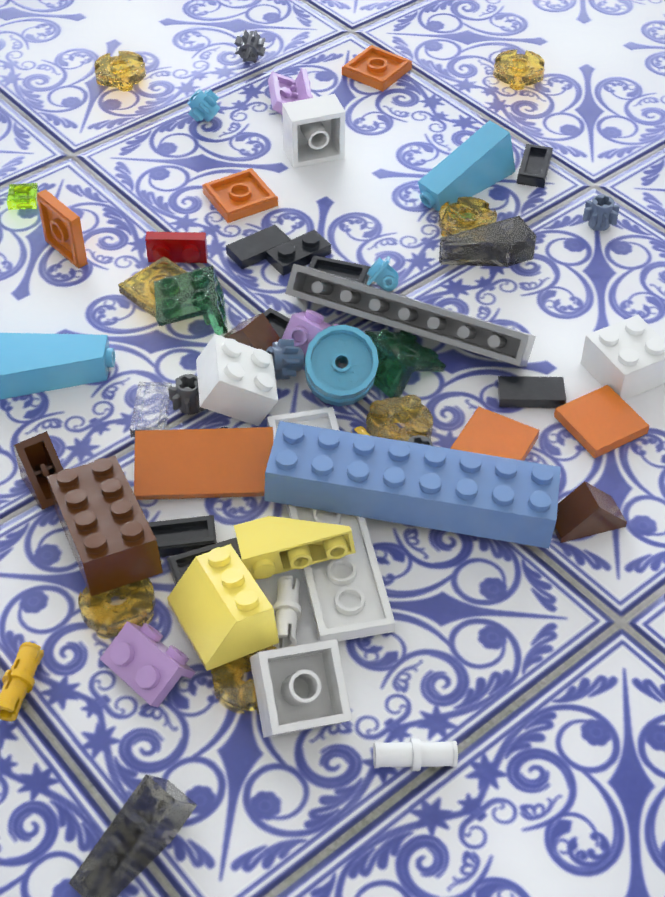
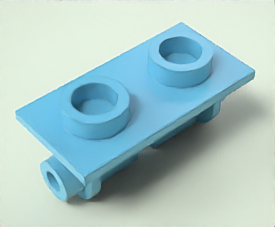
[367,256,399,291]

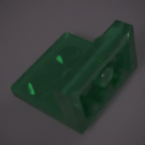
[154,265,228,335]
[365,329,446,399]

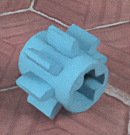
[187,89,220,122]

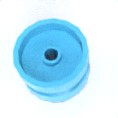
[305,325,379,406]

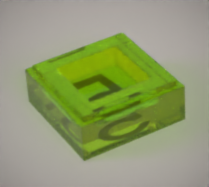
[7,183,39,210]

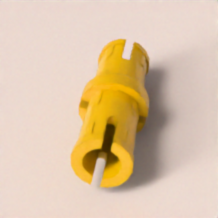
[0,642,44,721]

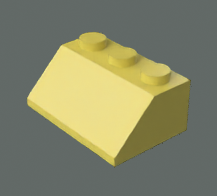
[167,544,279,671]

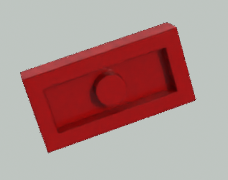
[145,231,208,263]

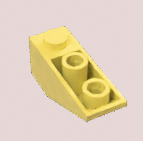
[234,516,356,580]

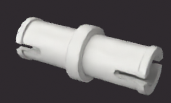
[273,575,302,648]
[373,738,458,771]

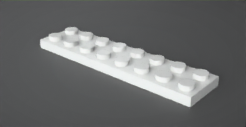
[267,407,395,642]

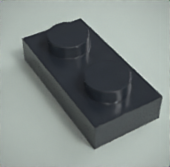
[266,230,331,276]

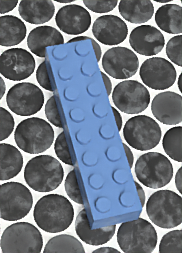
[264,421,561,549]

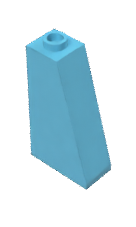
[418,120,516,214]
[0,333,115,400]

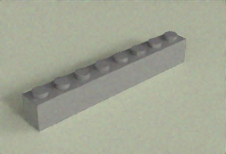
[285,264,536,367]

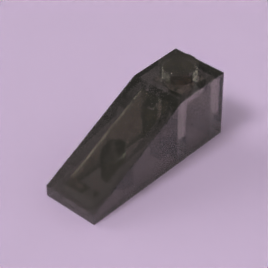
[439,216,537,267]
[69,774,197,897]

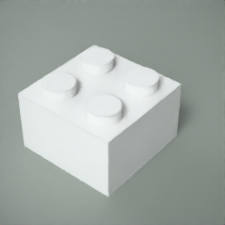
[282,94,345,168]
[580,315,665,400]
[196,334,278,426]
[250,639,352,738]

